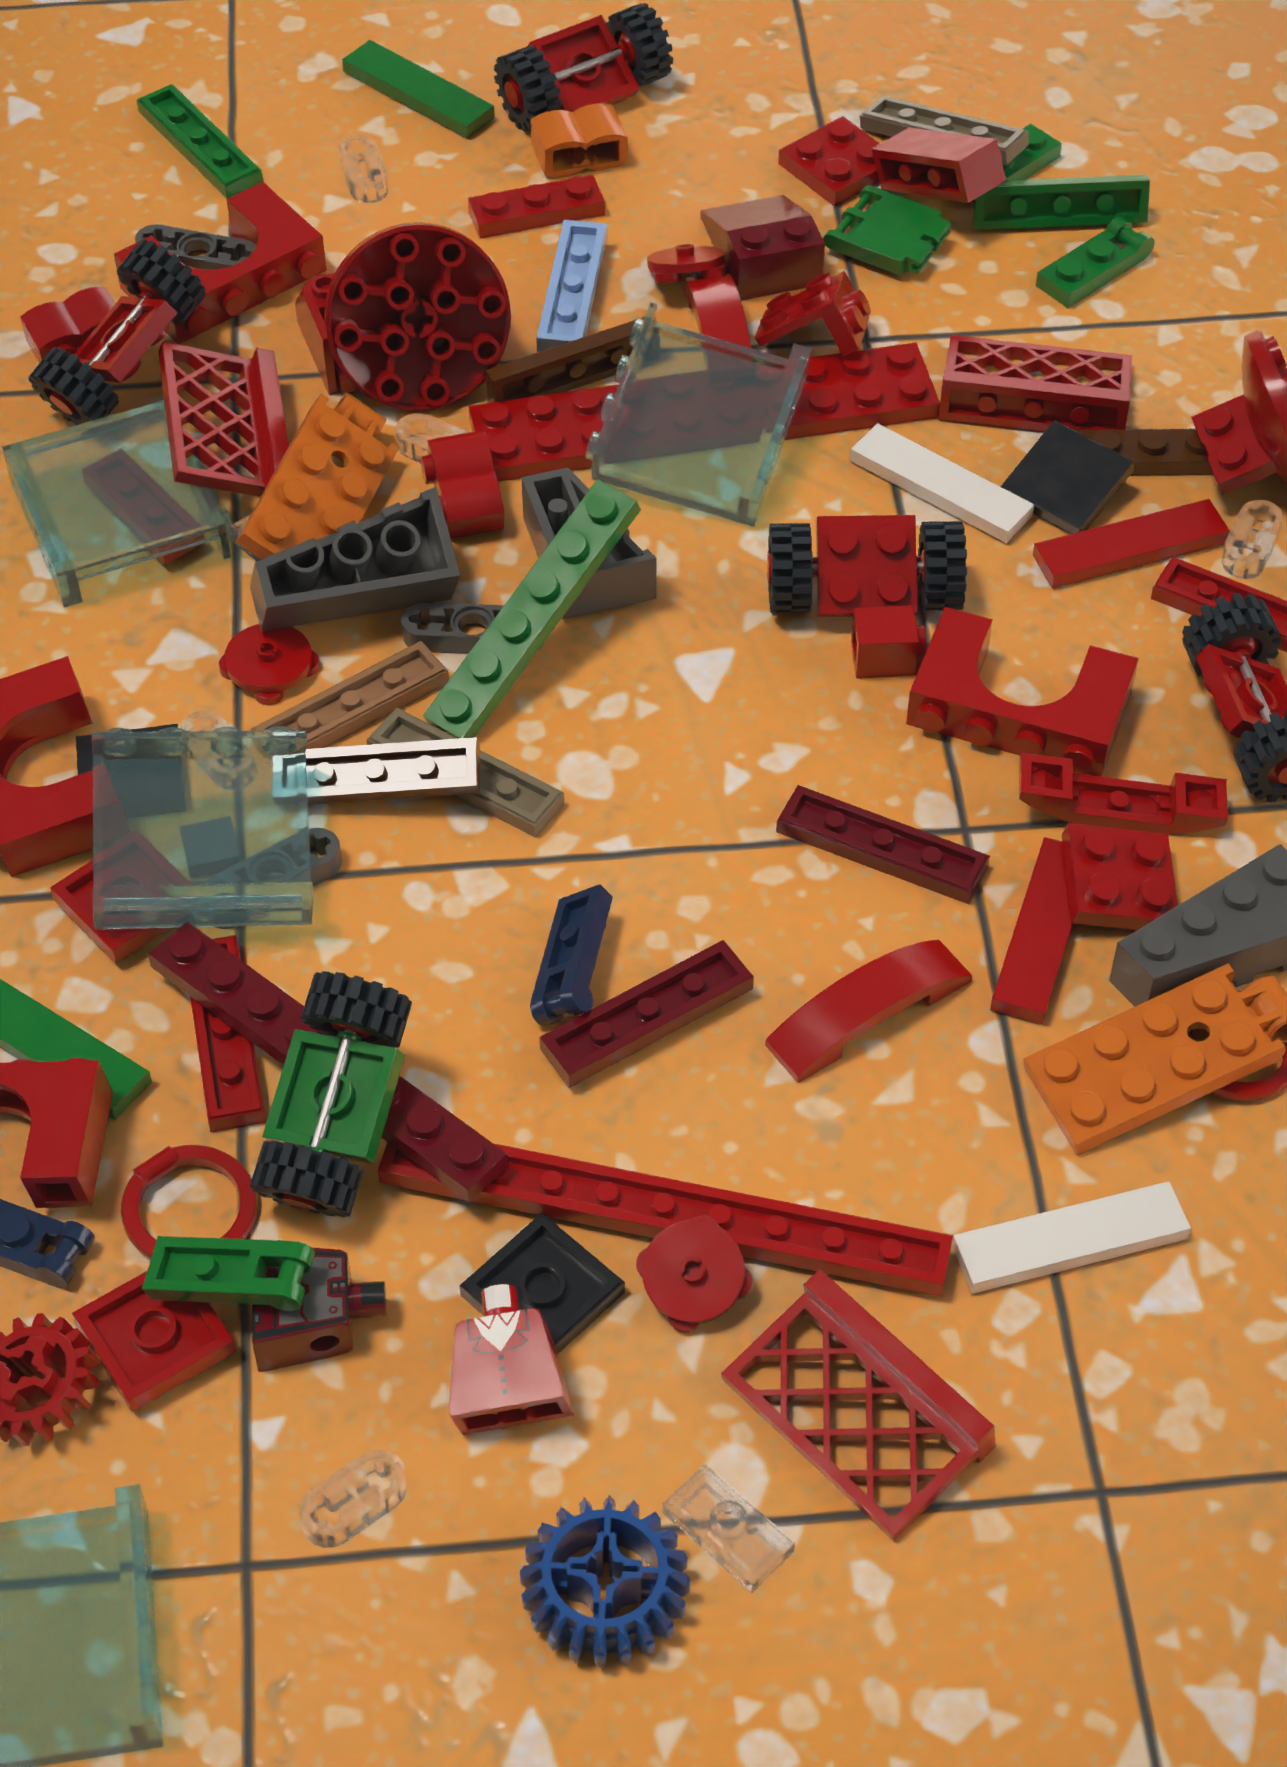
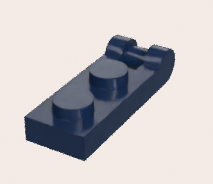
[530,884,613,1026]
[0,1199,95,1288]

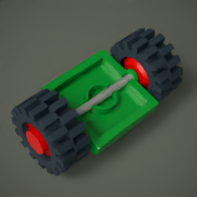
[250,971,412,1217]

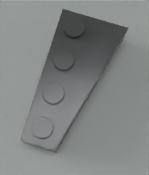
[250,487,460,632]
[1109,844,1287,1007]

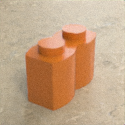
[531,103,628,177]

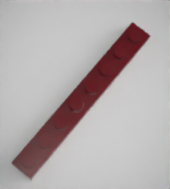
[148,921,508,1203]

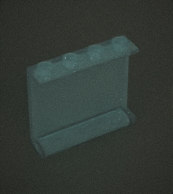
[586,302,812,527]
[2,400,234,608]
[92,726,314,929]
[0,1484,164,1767]

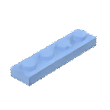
[536,220,607,352]

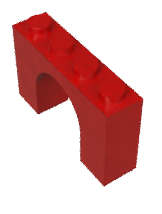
[114,182,327,345]
[906,607,1139,777]
[0,656,131,877]
[0,1058,113,1208]

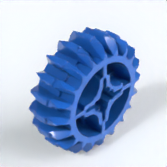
[520,1494,690,1669]

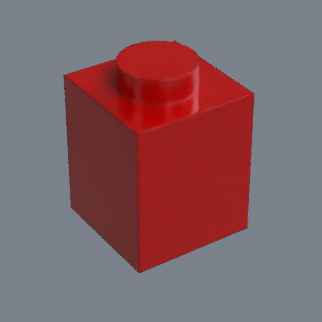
[851,605,926,678]

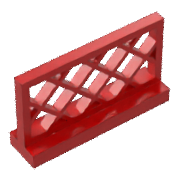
[938,335,1132,432]
[158,341,289,499]
[721,1269,996,1541]

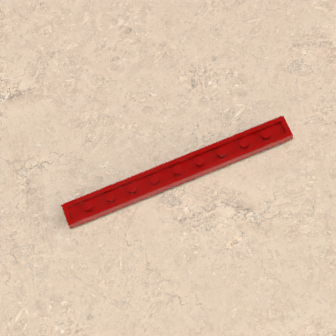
[378,1142,953,1297]

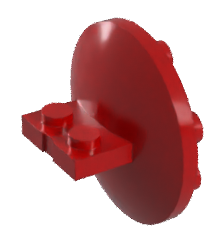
[324,222,511,411]
[1191,330,1287,495]

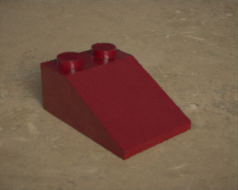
[700,195,825,300]

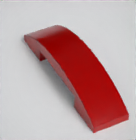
[682,273,755,382]
[1019,753,1228,834]
[765,939,972,1083]

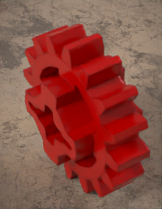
[0,1313,99,1446]

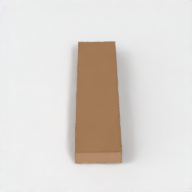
[251,641,449,764]

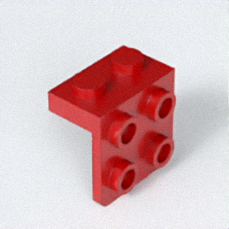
[754,271,871,357]

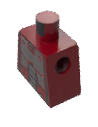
[252,1247,387,1372]

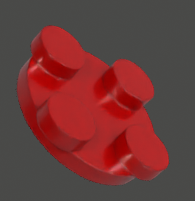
[647,244,725,283]
[219,624,320,705]
[636,1215,753,1332]

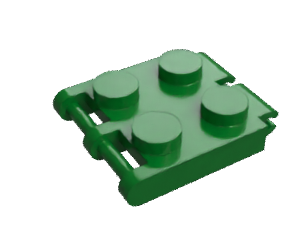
[823,185,951,275]

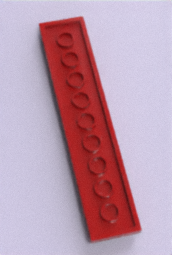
[468,342,940,482]

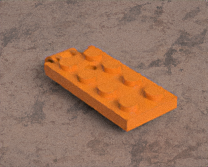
[236,392,400,559]
[1023,963,1287,1155]

